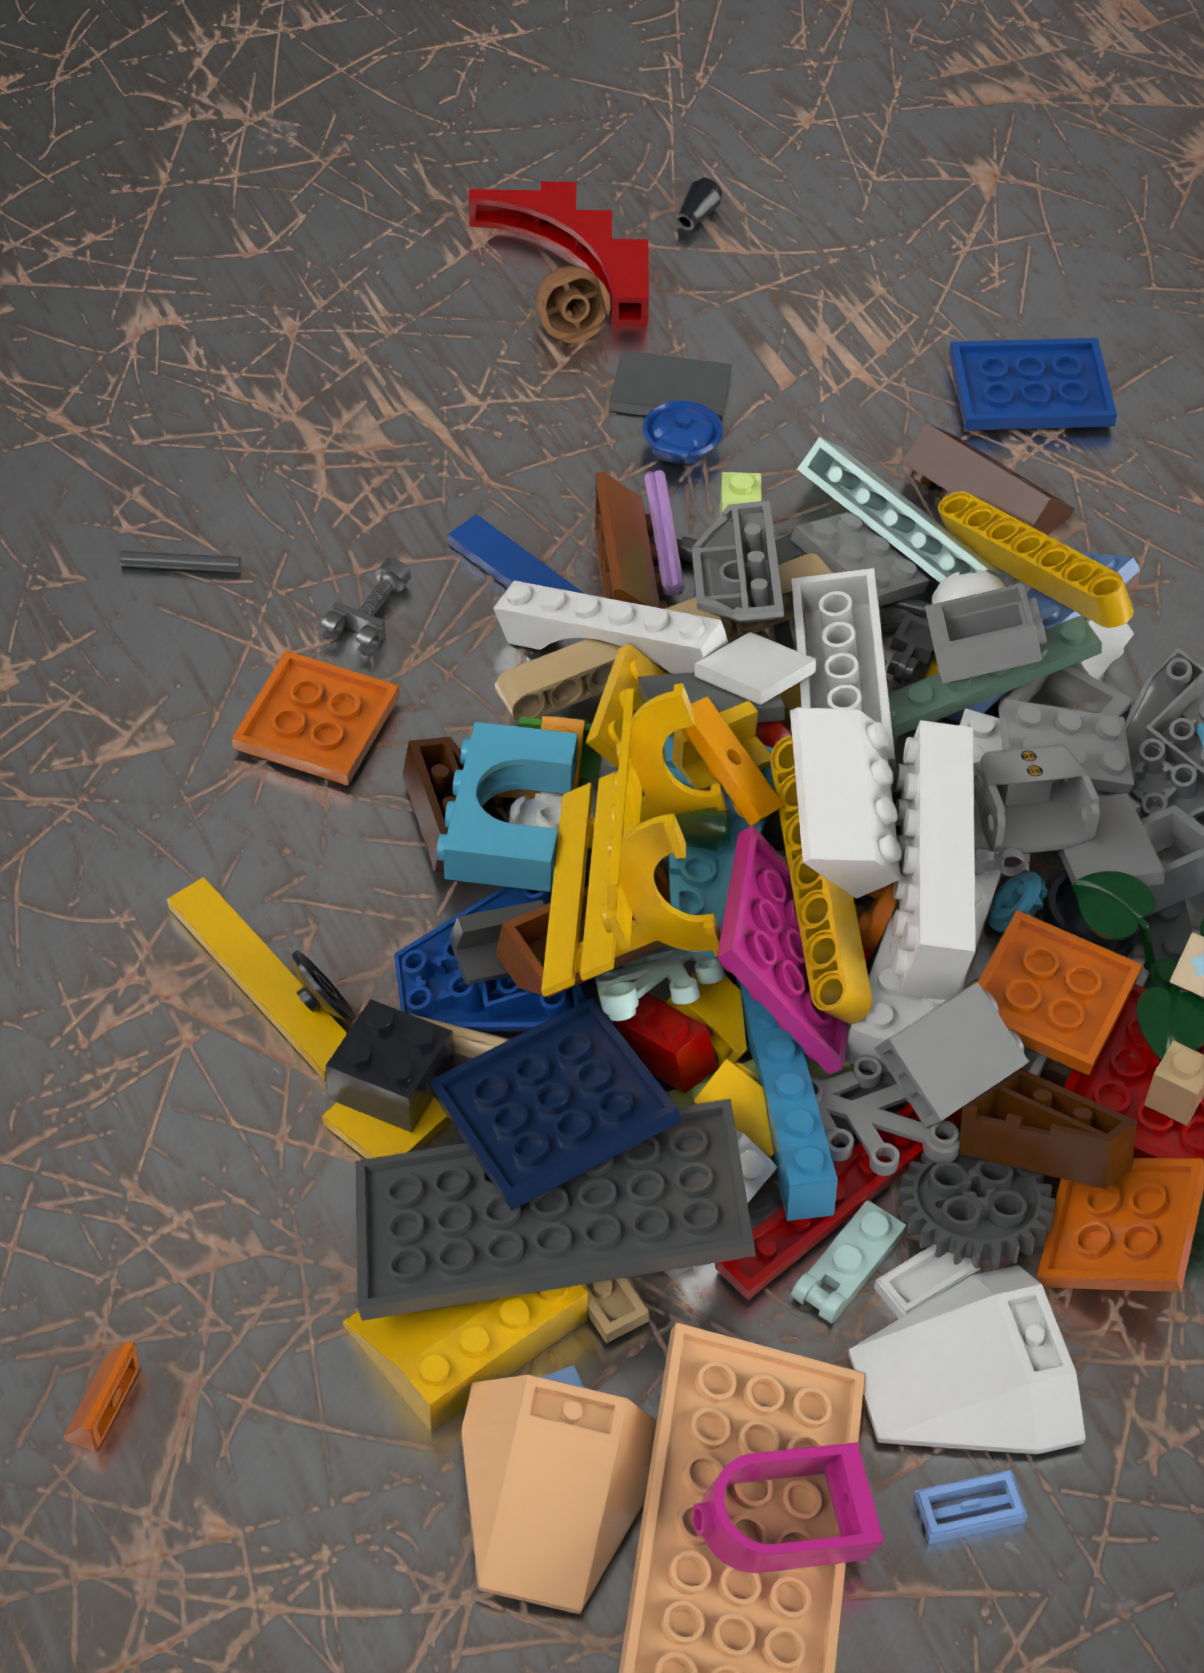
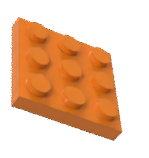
[232,650,400,786]
[977,910,1143,1075]
[1036,1158,1204,1292]

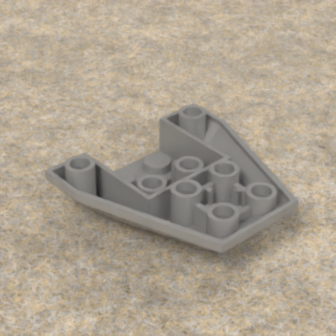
[1125,647,1204,820]

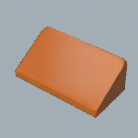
[64,1341,140,1452]

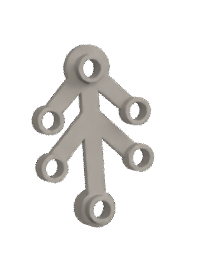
[810,1056,960,1176]

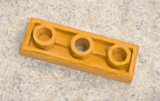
[681,696,784,826]

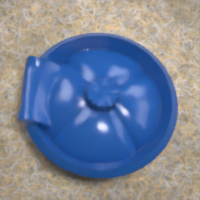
[642,400,723,465]

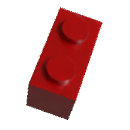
[612,993,717,1094]

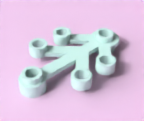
[595,945,725,1021]

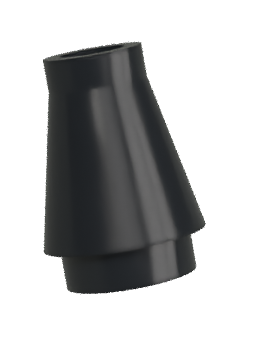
[676,178,722,230]

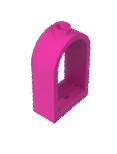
[692,1442,884,1573]

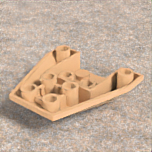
[461,1375,657,1614]

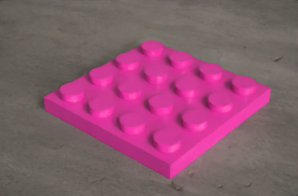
[717,825,849,1075]

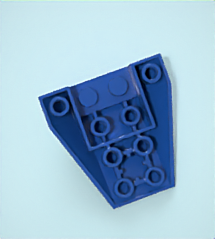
[394,883,590,1031]

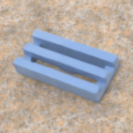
[913,1470,1028,1545]

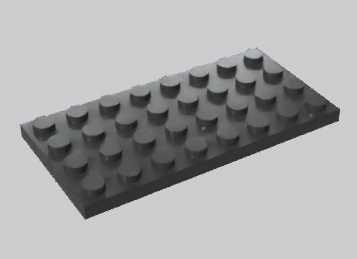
[356,1099,756,1321]

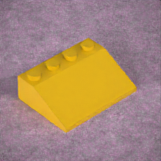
[343,1285,588,1432]

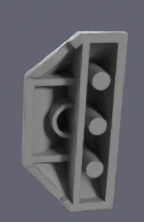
[692,500,784,624]

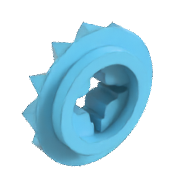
[988,871,1048,934]

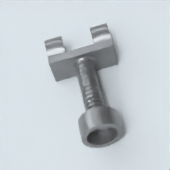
[320,558,411,655]

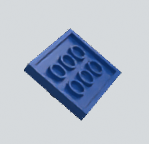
[949,338,1117,430]

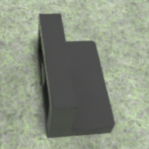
[449,900,544,985]

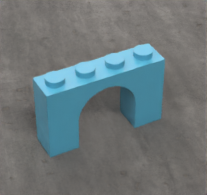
[437,722,578,892]

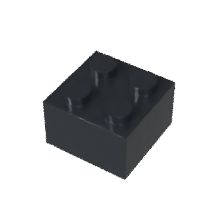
[325,999,454,1132]

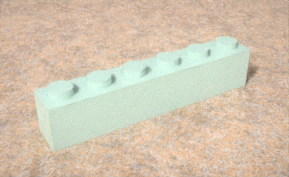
[797,437,1007,583]

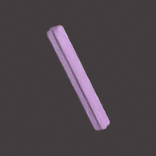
[644,470,685,596]

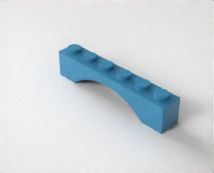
[735,978,837,1221]

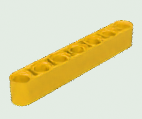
[938,491,1134,628]
[770,736,872,1024]

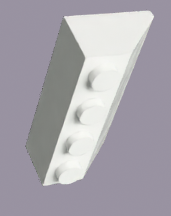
[790,707,902,899]

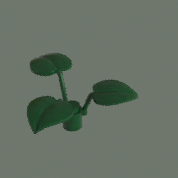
[1072,871,1204,1062]

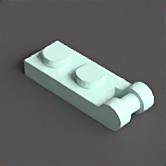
[791,1199,907,1324]

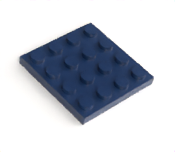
[428,998,682,1211]

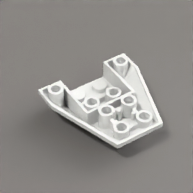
[848,1265,1086,1454]

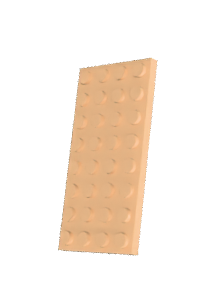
[619,1322,865,1673]

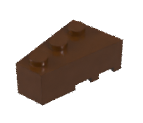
[402,737,509,872]
[959,1068,1137,1189]

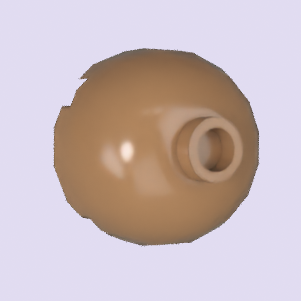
[534,265,611,344]

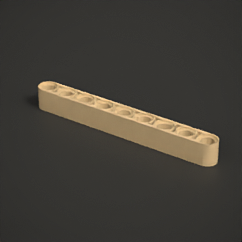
[495,553,833,721]

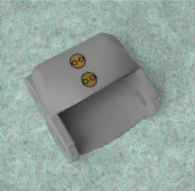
[973,745,1100,853]

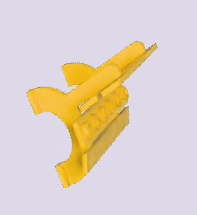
[541,683,731,997]

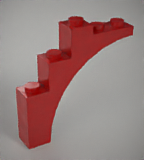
[469,181,649,326]

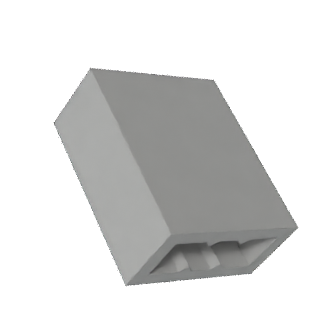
[874,982,1029,1128]

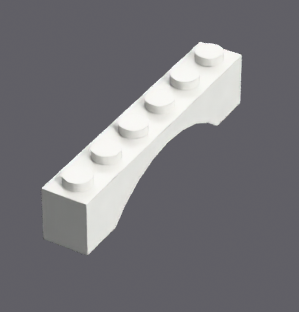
[493,581,729,674]

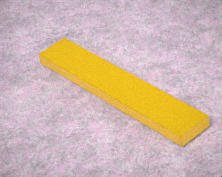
[167,877,347,1081]

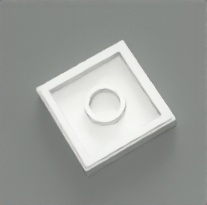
[695,632,816,705]

